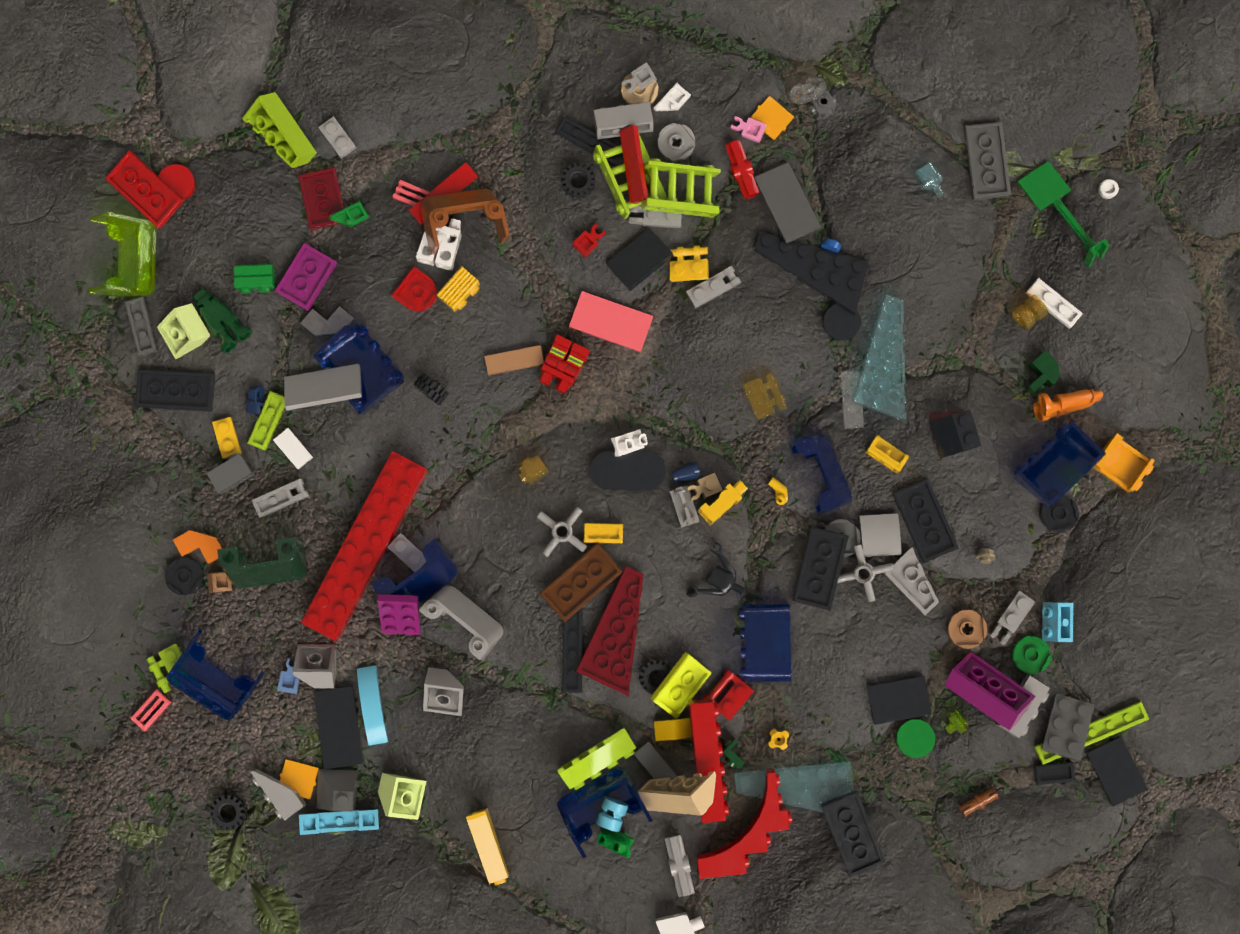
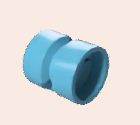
[596,796,629,832]

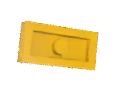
[212,417,242,459]

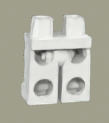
[416,219,462,271]

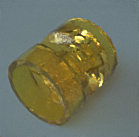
[1011,295,1048,330]

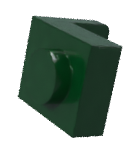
[722,738,745,769]

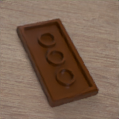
[539,543,623,623]

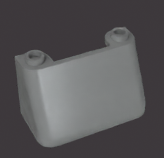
[419,585,503,660]

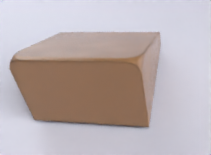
[207,572,232,593]

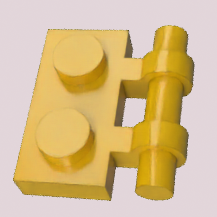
[670,245,709,282]

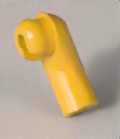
[768,477,788,505]

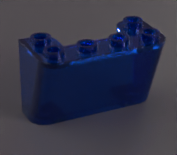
[313,324,404,415]
[1013,421,1106,508]
[738,604,791,683]

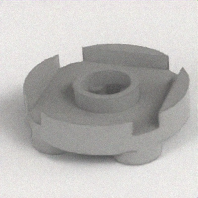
[658,123,695,163]

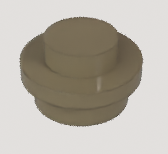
[976,548,996,564]

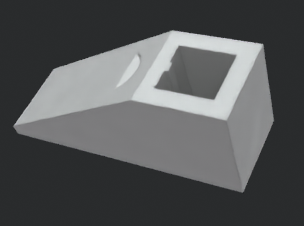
[251,769,307,820]

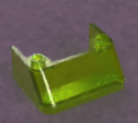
[88,212,156,296]

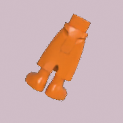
[1033,389,1103,422]

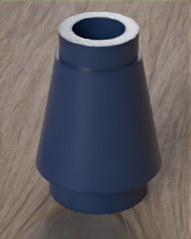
[672,461,702,482]

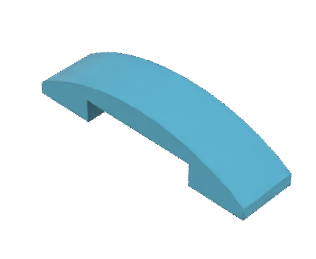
[357,665,388,745]
[299,809,379,835]

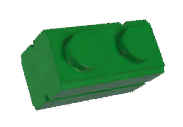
[234,264,276,294]

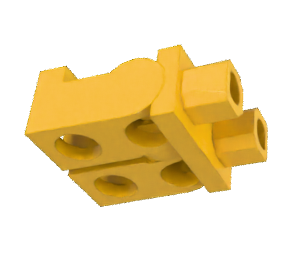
[698,480,748,525]

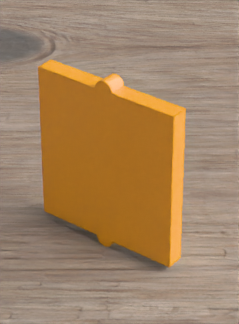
[750,96,794,140]
[280,759,319,799]

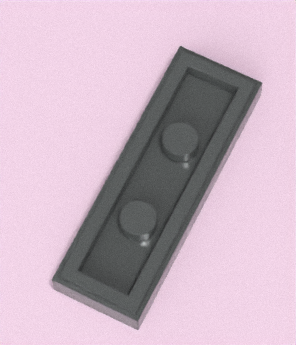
[124,296,158,356]

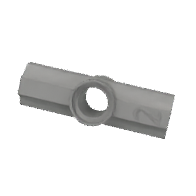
[665,834,695,897]

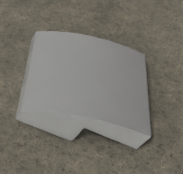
[859,513,901,557]

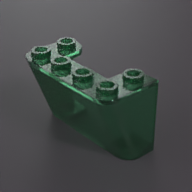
[217,537,307,589]

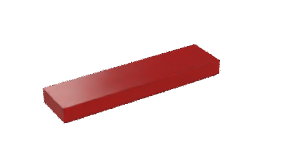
[619,125,648,204]
[408,163,478,225]

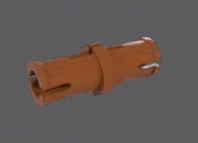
[958,787,999,817]

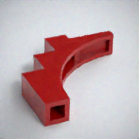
[697,768,792,879]

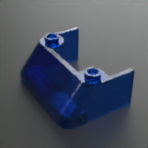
[167,629,265,720]
[557,767,653,858]

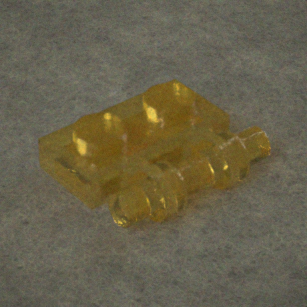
[743,373,787,421]

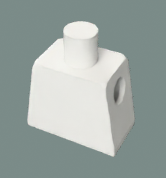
[655,912,705,934]

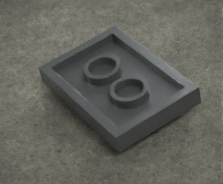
[1041,694,1095,762]

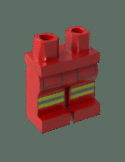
[539,335,590,394]

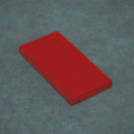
[105,150,184,229]

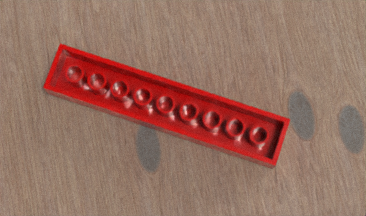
[301,451,428,641]

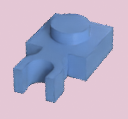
[277,658,300,694]

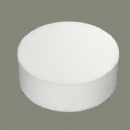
[1098,179,1119,199]

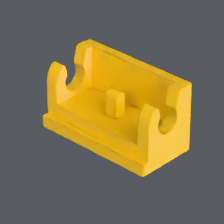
[865,435,909,474]

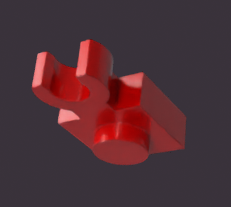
[572,224,605,258]

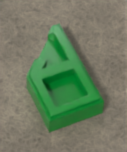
[329,201,369,227]

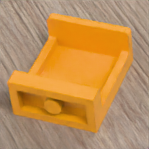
[1091,433,1155,493]

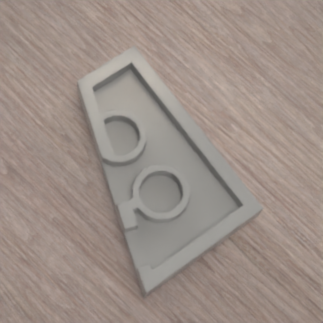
[884,547,939,616]

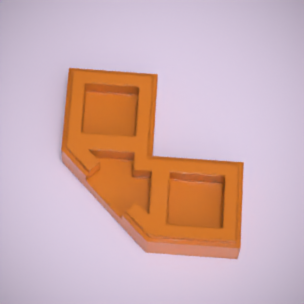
[173,530,226,564]

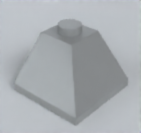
[293,644,337,688]
[423,667,464,716]

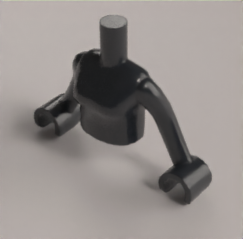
[686,542,745,598]

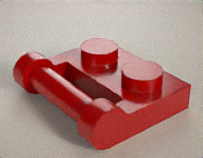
[703,669,754,721]

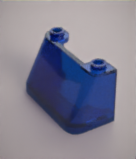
[790,434,852,516]
[370,539,457,603]

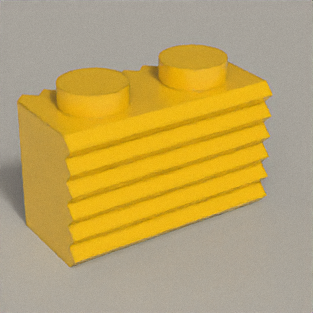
[436,266,480,312]

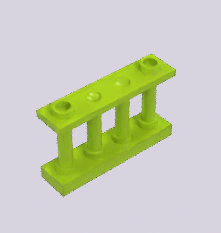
[593,135,668,219]
[641,159,721,218]

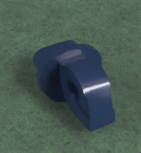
[244,386,264,414]

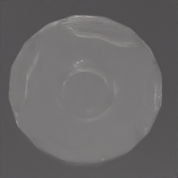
[790,77,827,104]

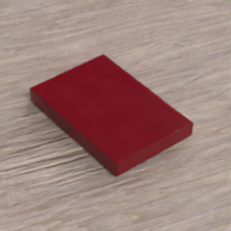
[298,167,344,231]

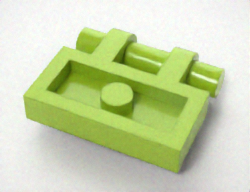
[146,644,195,694]

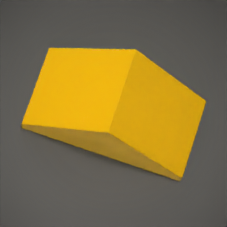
[654,718,692,741]

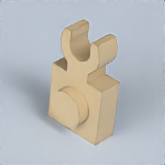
[686,473,723,501]

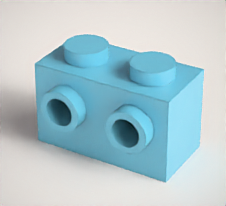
[1042,602,1073,642]

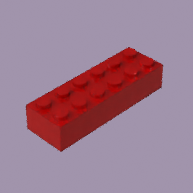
[688,698,729,823]

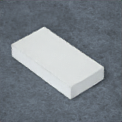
[273,428,313,470]

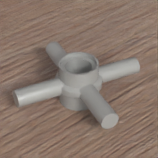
[537,507,587,557]
[837,544,894,602]

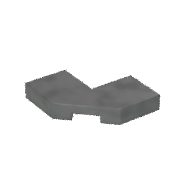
[301,306,355,336]

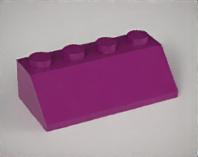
[945,652,1036,731]

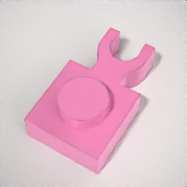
[731,116,767,143]

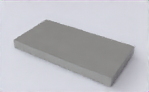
[284,364,362,411]

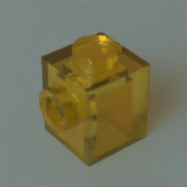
[518,455,549,486]

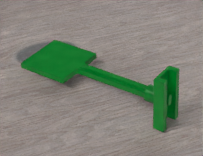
[1017,161,1110,268]

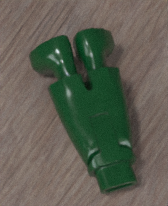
[193,289,253,354]

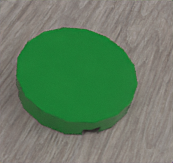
[1012,636,1051,674]
[896,719,935,758]

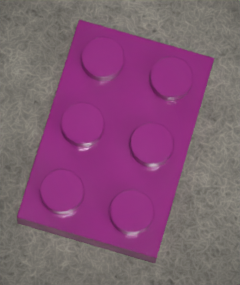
[275,243,338,311]
[377,594,421,636]

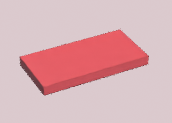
[569,291,653,353]

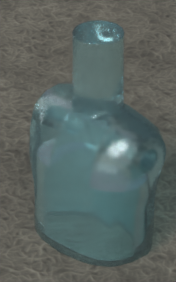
[915,162,945,198]

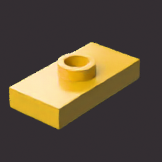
[584,523,623,544]

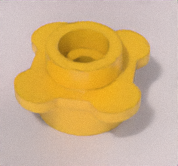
[768,729,789,750]

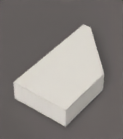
[654,83,691,111]

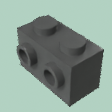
[206,453,255,495]

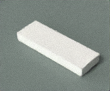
[1026,278,1083,329]

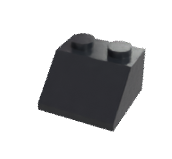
[929,409,982,458]

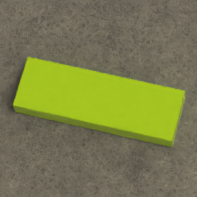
[247,391,285,451]

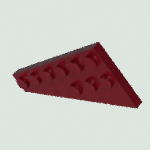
[576,566,644,697]

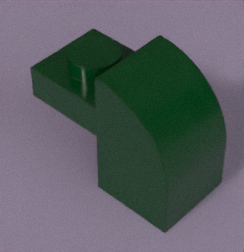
[1025,350,1059,395]

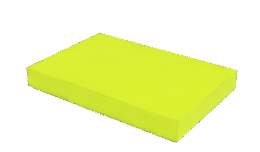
[650,652,711,719]

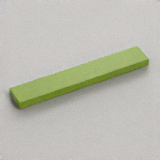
[1034,701,1149,765]

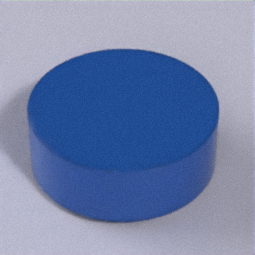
[821,238,841,253]

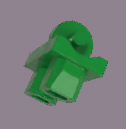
[597,828,634,858]

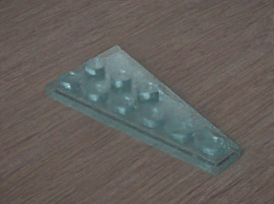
[852,294,906,421]
[734,761,854,813]

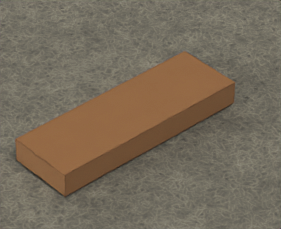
[484,345,544,376]

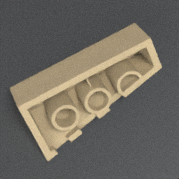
[638,771,716,816]

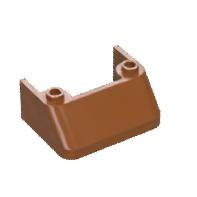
[420,189,510,255]

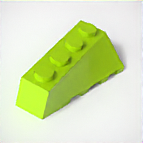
[242,92,317,168]
[557,728,636,790]

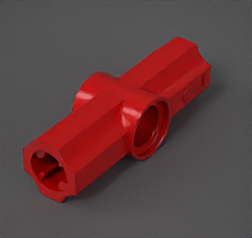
[725,140,759,199]

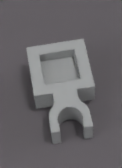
[621,62,657,94]

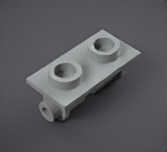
[670,486,700,528]

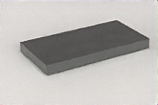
[964,122,1011,200]
[754,162,821,243]

